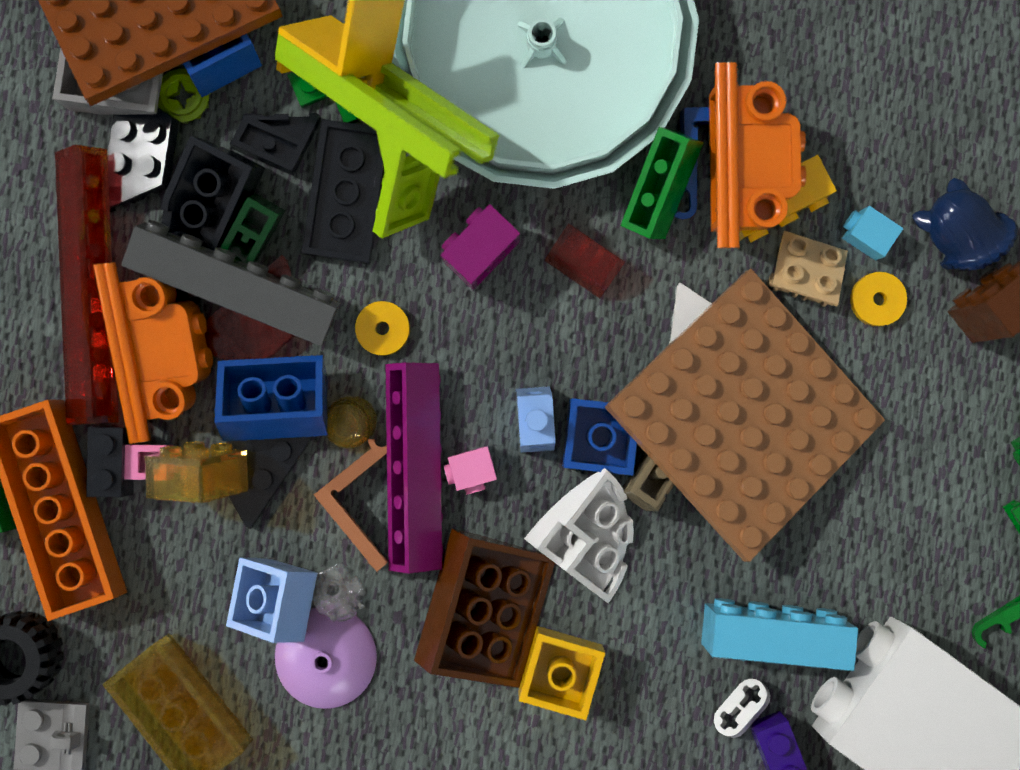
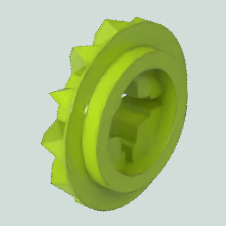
[158,69,211,124]

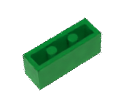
[620,127,704,239]

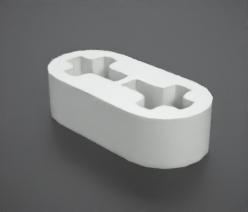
[714,679,770,738]

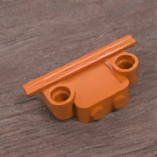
[709,62,806,248]
[93,262,213,444]

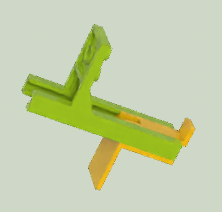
[275,0,499,239]

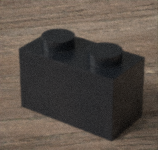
[86,427,134,497]

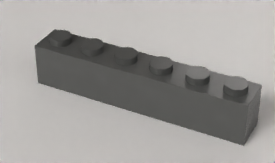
[121,220,341,346]

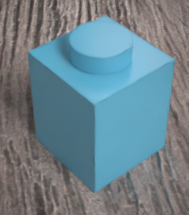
[842,206,904,261]

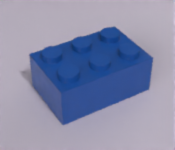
[215,355,327,442]

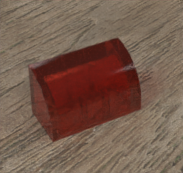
[545,223,625,299]

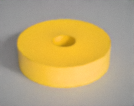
[850,272,907,327]
[355,301,410,356]

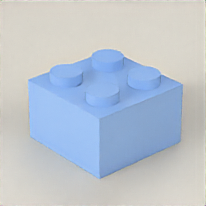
[226,557,317,643]

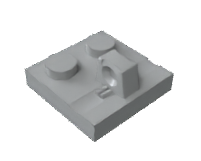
[13,699,90,770]

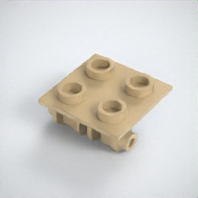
[767,231,848,307]

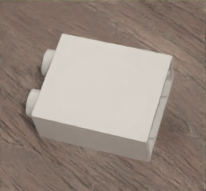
[811,616,1020,770]

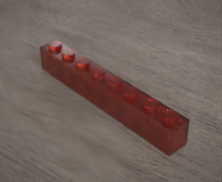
[55,145,119,425]

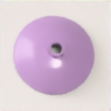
[275,606,377,709]

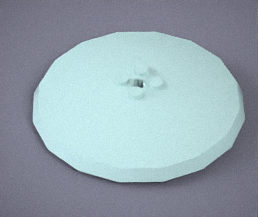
[392,0,699,189]

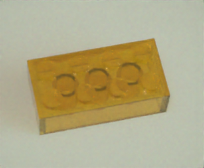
[102,633,253,770]

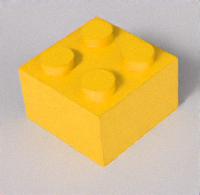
[518,626,605,720]

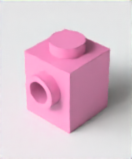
[444,446,497,495]

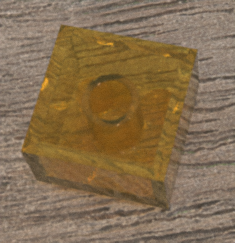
[145,442,248,503]

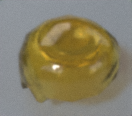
[327,396,377,449]

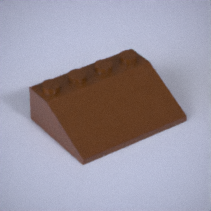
[414,529,555,688]

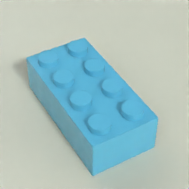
[701,598,858,671]

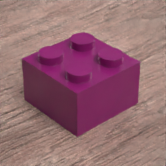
[441,204,520,291]

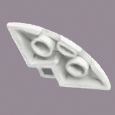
[524,468,634,603]

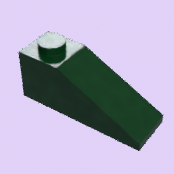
[221,193,286,264]

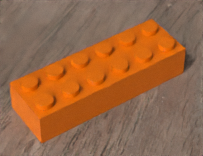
[0,400,127,621]

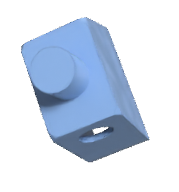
[516,386,556,453]

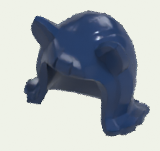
[912,178,1018,271]

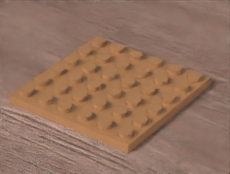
[605,269,885,562]

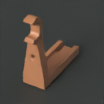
[314,439,388,572]

